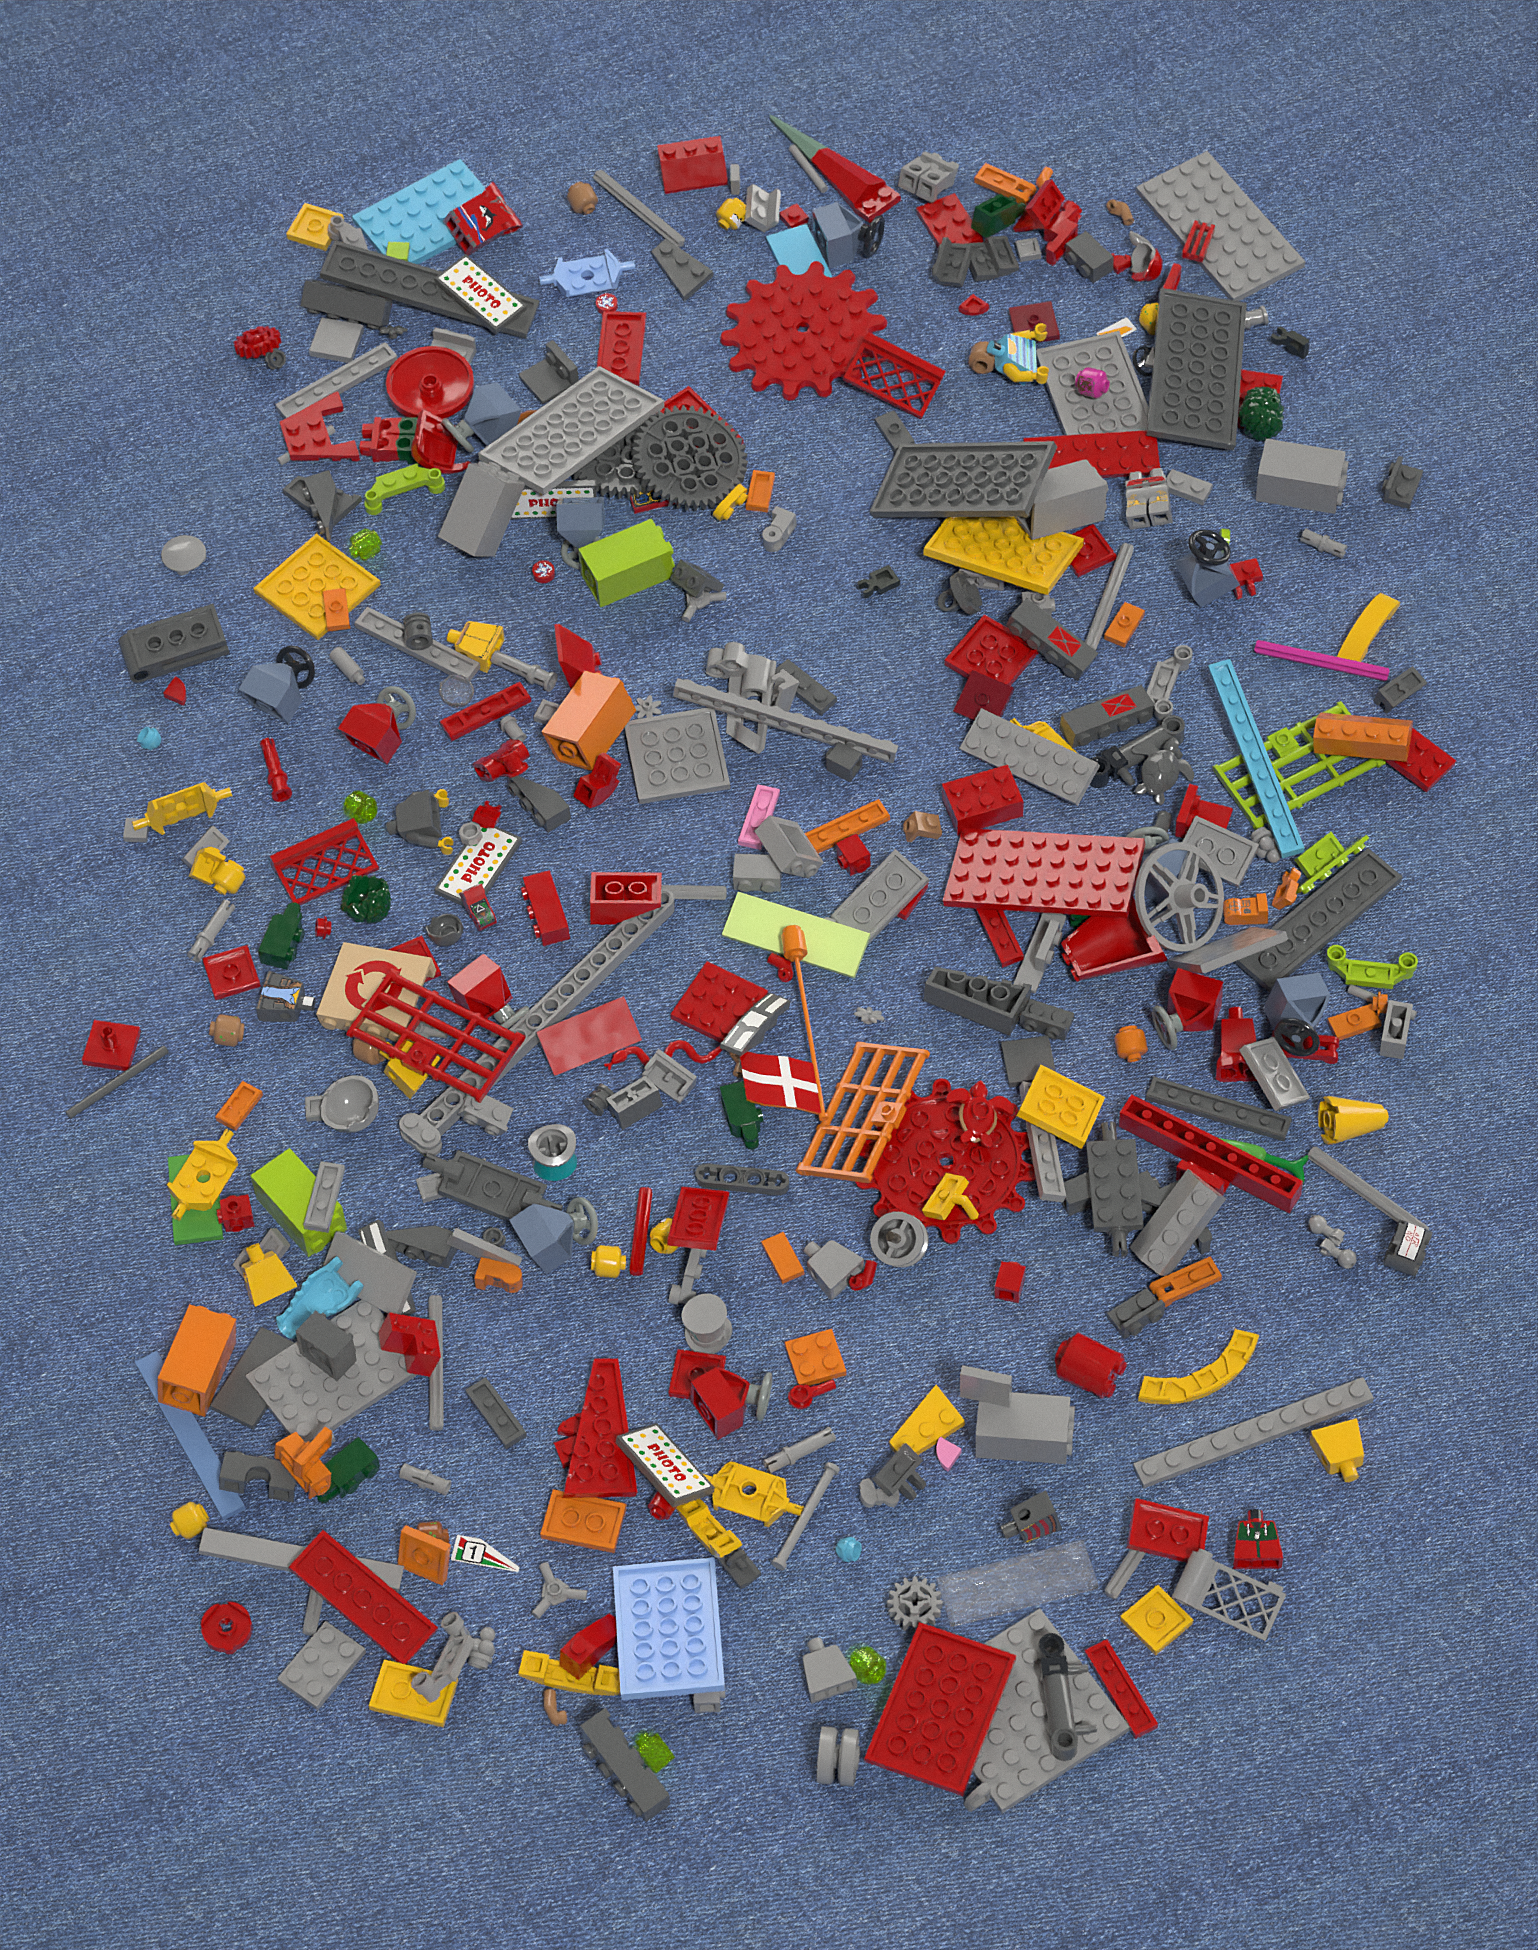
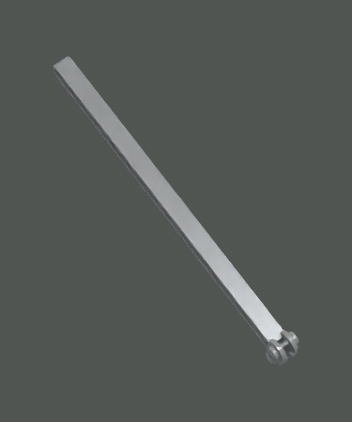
[399,888,675,1156]

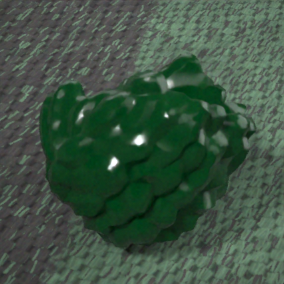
[1238,386,1284,442]
[341,875,392,924]

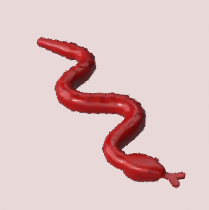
[604,1040,724,1070]

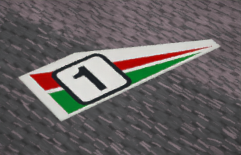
[451,1535,520,1572]

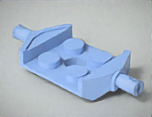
[539,249,635,297]

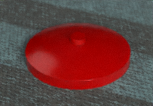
[386,346,474,419]

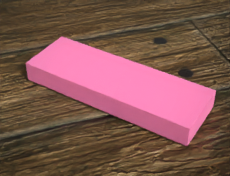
[738,784,780,850]

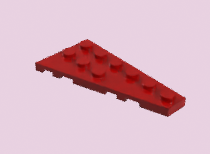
[562,1359,638,1498]

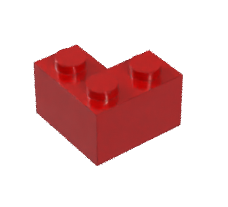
[378,1312,441,1377]

